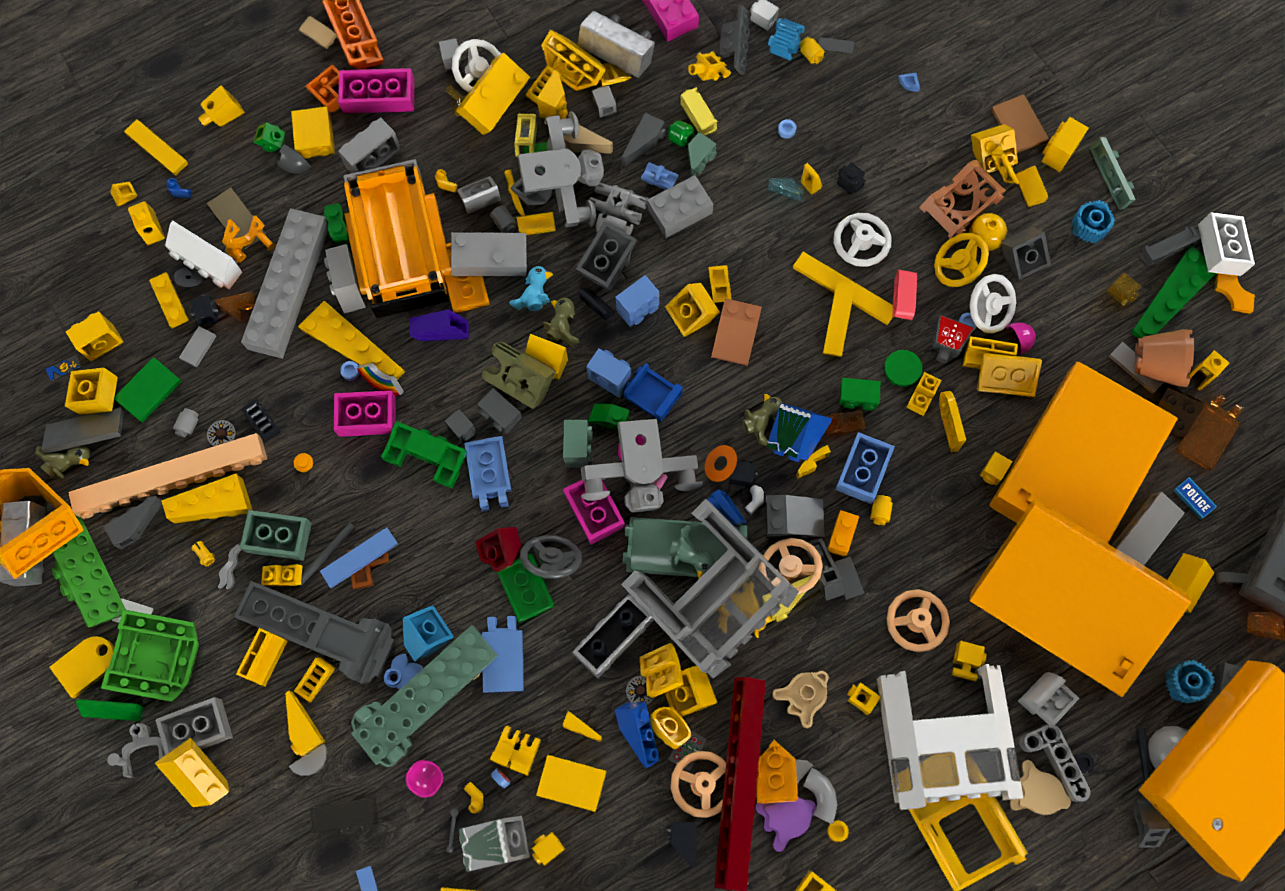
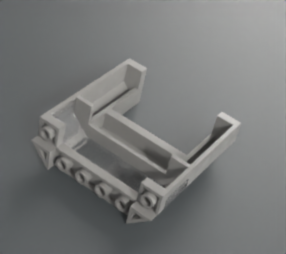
[621,499,799,678]

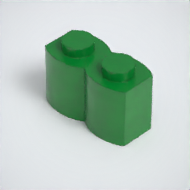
[324,203,350,247]

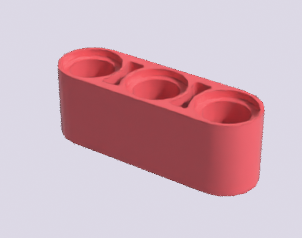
[892,269,917,320]

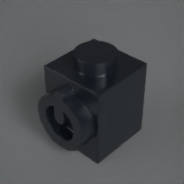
[837,162,866,195]
[190,294,221,326]

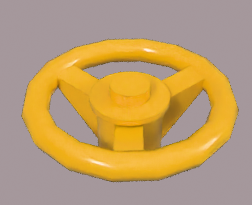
[934,233,989,287]

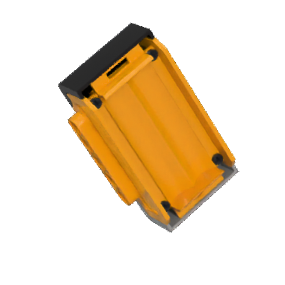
[343,159,452,318]

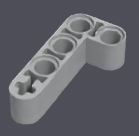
[1019,725,1090,802]

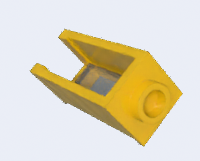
[1187,350,1229,390]

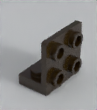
[1157,384,1204,438]

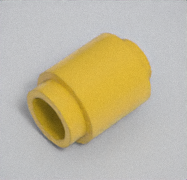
[799,37,824,64]
[870,495,893,525]

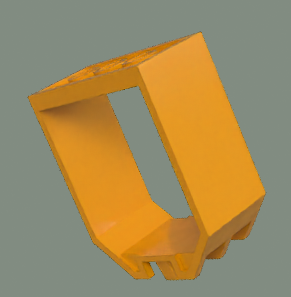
[0,468,84,579]

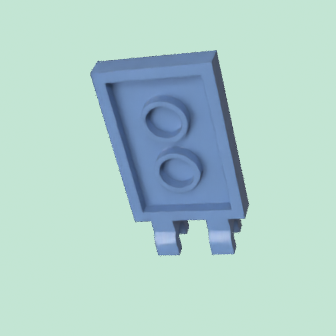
[464,436,512,512]
[482,616,524,693]

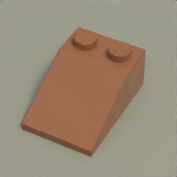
[711,298,762,366]

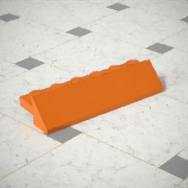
[321,0,383,70]

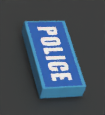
[1173,477,1217,520]

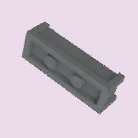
[1139,226,1201,268]

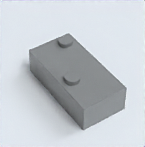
[451,233,527,276]

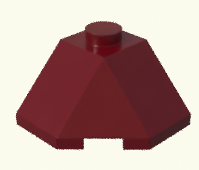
[475,527,521,572]

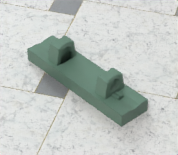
[1089,137,1136,210]

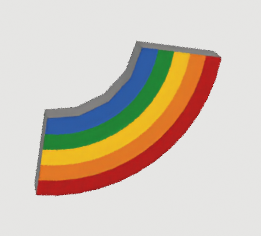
[357,363,404,396]

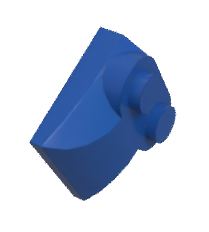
[707,489,747,525]

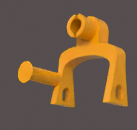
[222,216,276,263]

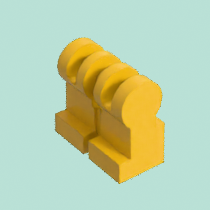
[490,726,541,776]

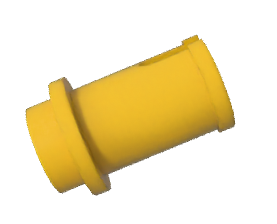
[191,541,215,567]

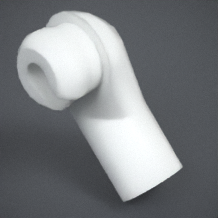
[745,485,764,515]

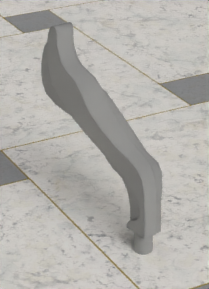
[218,544,242,589]

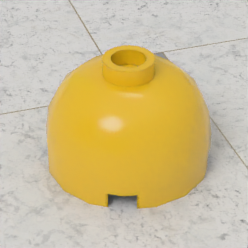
[968,213,1007,251]

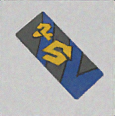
[46,355,81,381]

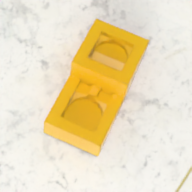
[708,265,732,303]
[796,445,831,479]

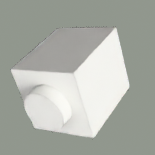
[750,0,779,30]

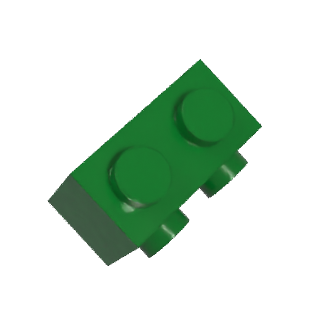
[839,378,881,410]

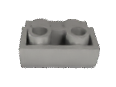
[1018,672,1079,727]

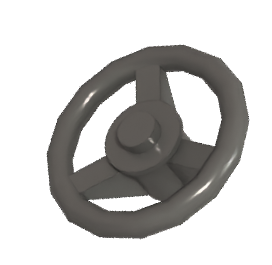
[520,535,582,579]

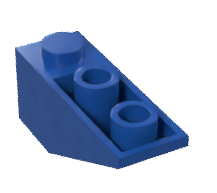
[615,702,659,768]

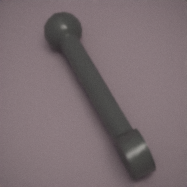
[446,809,459,853]

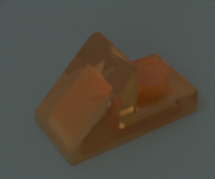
[215,292,257,322]

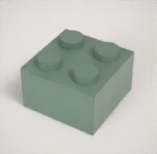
[563,420,593,468]

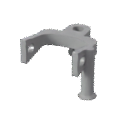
[107,723,165,778]

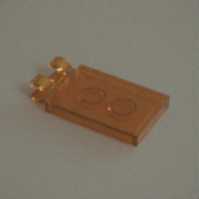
[1176,394,1243,471]

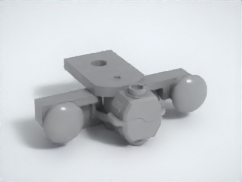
[518,111,604,227]
[581,419,703,513]

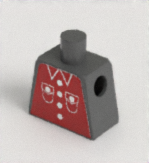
[932,315,974,363]

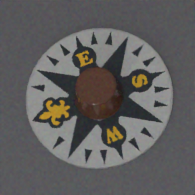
[207,420,236,446]
[626,676,654,705]

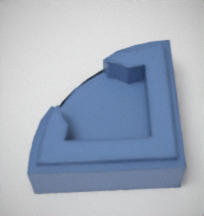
[898,73,920,92]

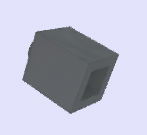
[445,409,476,443]

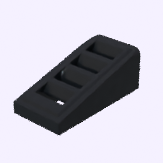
[241,399,281,442]

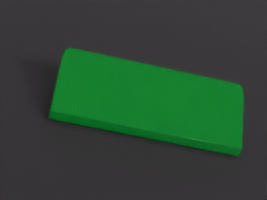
[76,699,143,721]

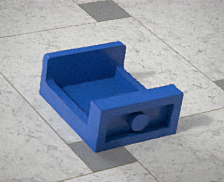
[623,363,683,422]

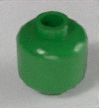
[668,120,695,147]

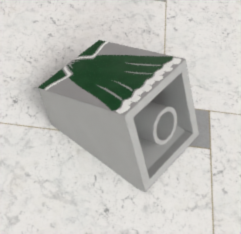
[459,816,530,872]

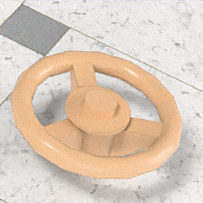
[760,538,823,594]
[886,589,950,652]
[671,751,726,818]

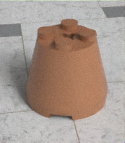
[1134,329,1194,387]

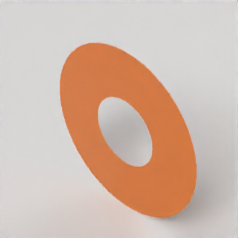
[705,445,737,482]

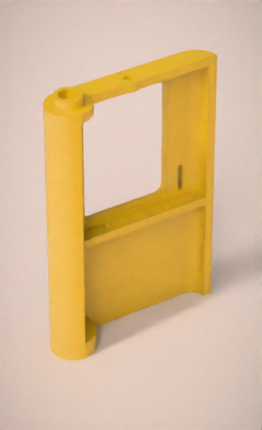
[895,752,1028,891]

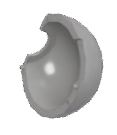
[1148,726,1188,769]

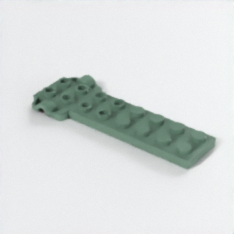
[351,625,499,767]

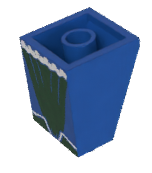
[766,403,832,462]

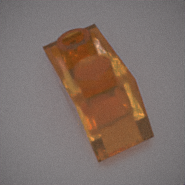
[1247,612,1285,641]

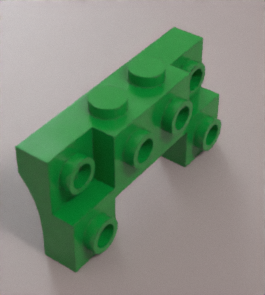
[381,421,467,489]

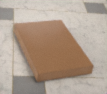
[991,94,1049,153]

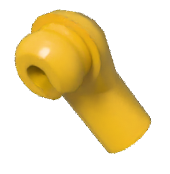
[435,169,457,193]
[464,782,484,814]

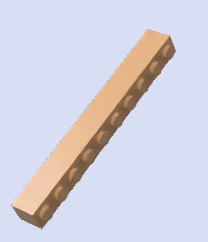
[69,433,267,519]

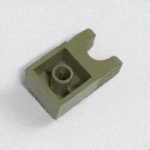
[482,342,556,409]

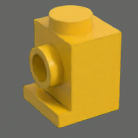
[847,683,881,715]

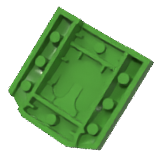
[101,609,199,702]

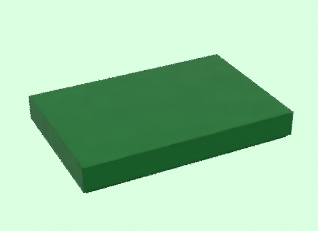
[114,357,182,423]
[497,553,555,623]

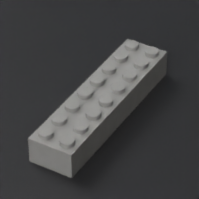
[241,208,329,359]

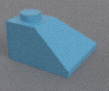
[403,605,454,662]

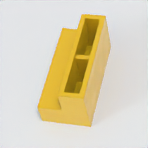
[963,336,1018,369]
[1168,553,1214,613]
[236,628,288,686]

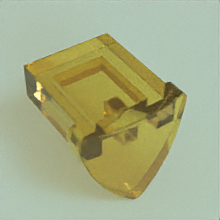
[445,85,465,116]

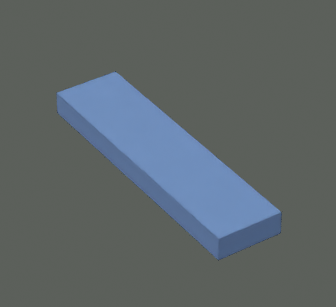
[320,527,398,588]

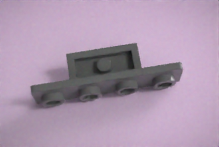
[719,5,751,75]

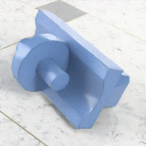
[641,162,678,190]

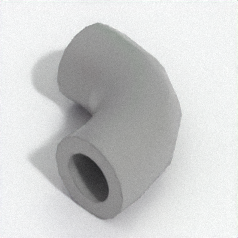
[803,767,838,824]

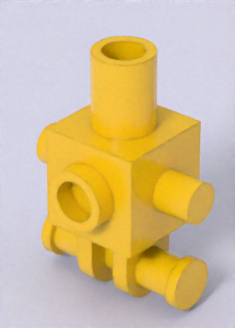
[688,51,731,81]

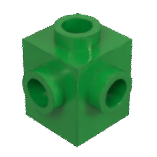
[253,122,285,152]

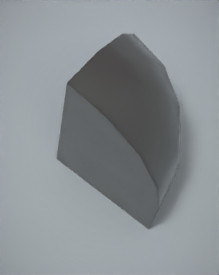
[277,144,311,174]

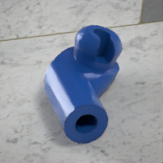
[167,178,191,198]

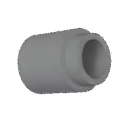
[173,408,199,438]

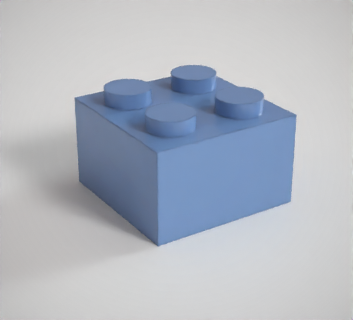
[615,275,659,327]
[586,348,632,398]

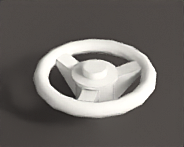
[452,39,500,92]
[834,213,891,267]
[969,274,1016,334]

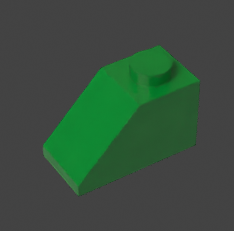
[588,404,630,432]

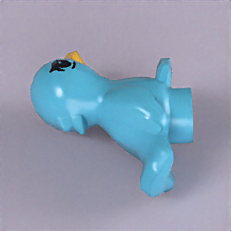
[509,266,553,311]

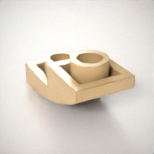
[299,16,337,49]

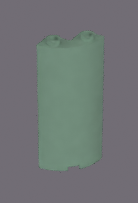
[623,517,747,577]

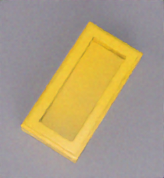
[517,212,556,235]

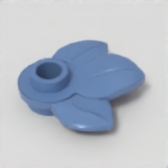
[384,654,423,690]

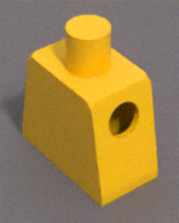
[198,85,245,127]
[128,201,165,245]

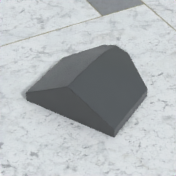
[510,167,552,205]

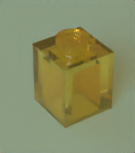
[1106,272,1142,306]

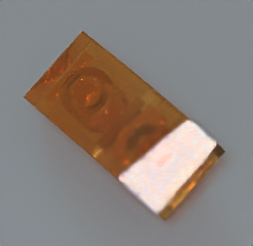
[826,410,866,435]

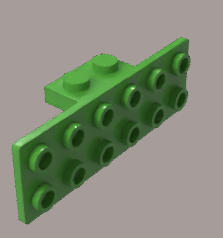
[52,515,126,627]

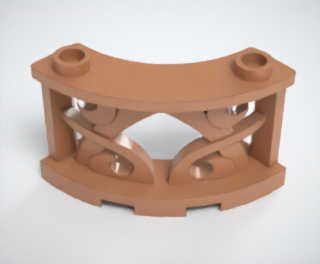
[919,160,1006,238]

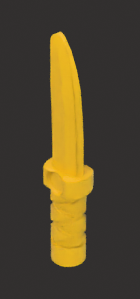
[504,170,525,216]

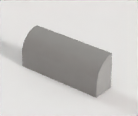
[1111,492,1185,565]

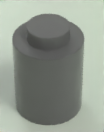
[490,206,517,233]

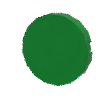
[884,350,922,387]

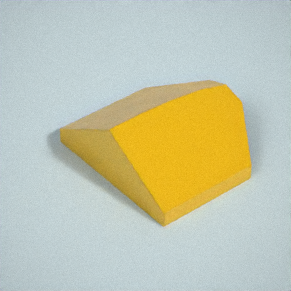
[599,63,631,87]

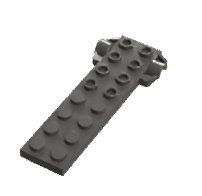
[234,581,395,684]

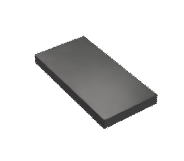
[42,407,124,454]

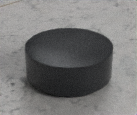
[1074,753,1094,774]

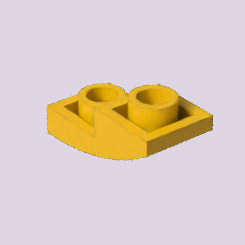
[906,372,942,416]
[261,564,302,587]

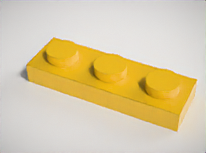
[149,272,189,328]

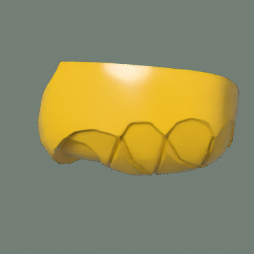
[650,707,691,749]

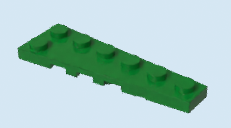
[1131,245,1216,338]

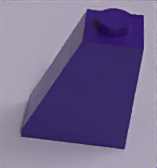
[409,309,469,341]

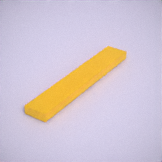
[793,252,893,325]

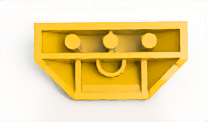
[542,30,606,91]

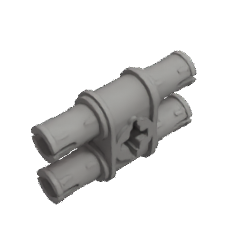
[590,182,649,225]

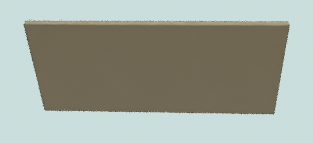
[207,187,267,251]

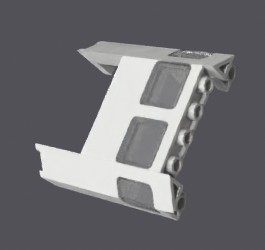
[877,664,1023,810]

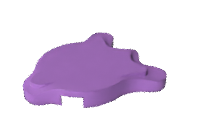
[755,797,816,852]

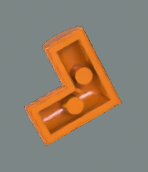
[305,64,340,112]

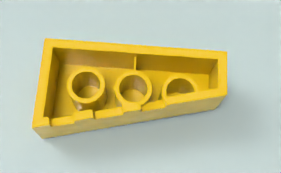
[162,474,253,523]

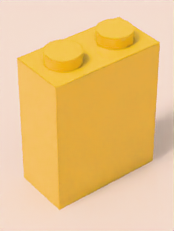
[291,106,335,159]

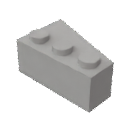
[324,244,366,314]

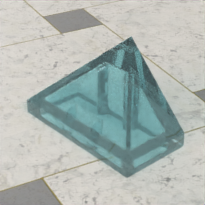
[768,178,804,202]

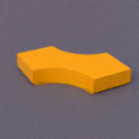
[1215,273,1255,314]

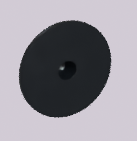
[174,268,203,288]

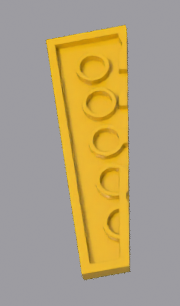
[298,301,405,380]

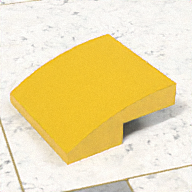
[640,643,683,698]

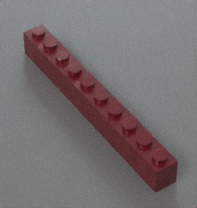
[714,677,766,891]

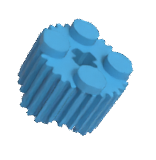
[768,18,805,61]
[1071,200,1115,244]
[1165,660,1215,703]

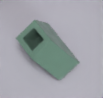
[688,132,717,177]

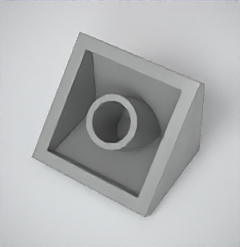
[457,176,501,214]

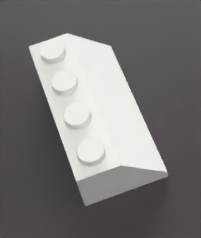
[165,221,242,289]

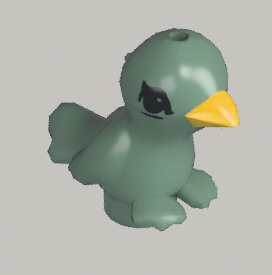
[670,524,715,579]

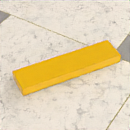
[124,120,188,176]
[823,281,856,357]

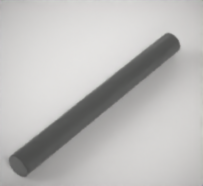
[301,522,355,586]

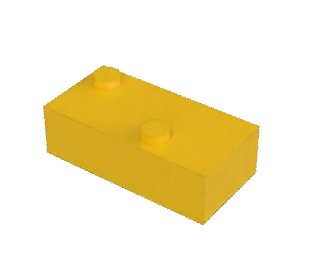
[456,52,530,134]

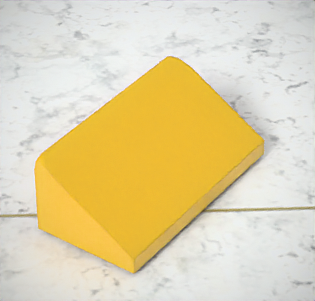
[991,146,1019,184]
[1016,166,1048,207]

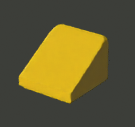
[111,182,137,206]

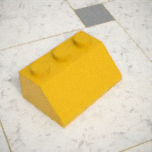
[155,738,229,807]

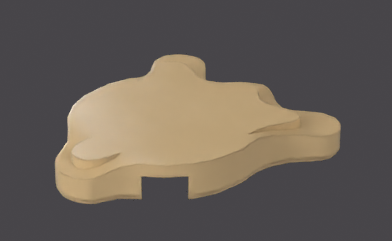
[772,671,829,728]
[1009,760,1071,815]

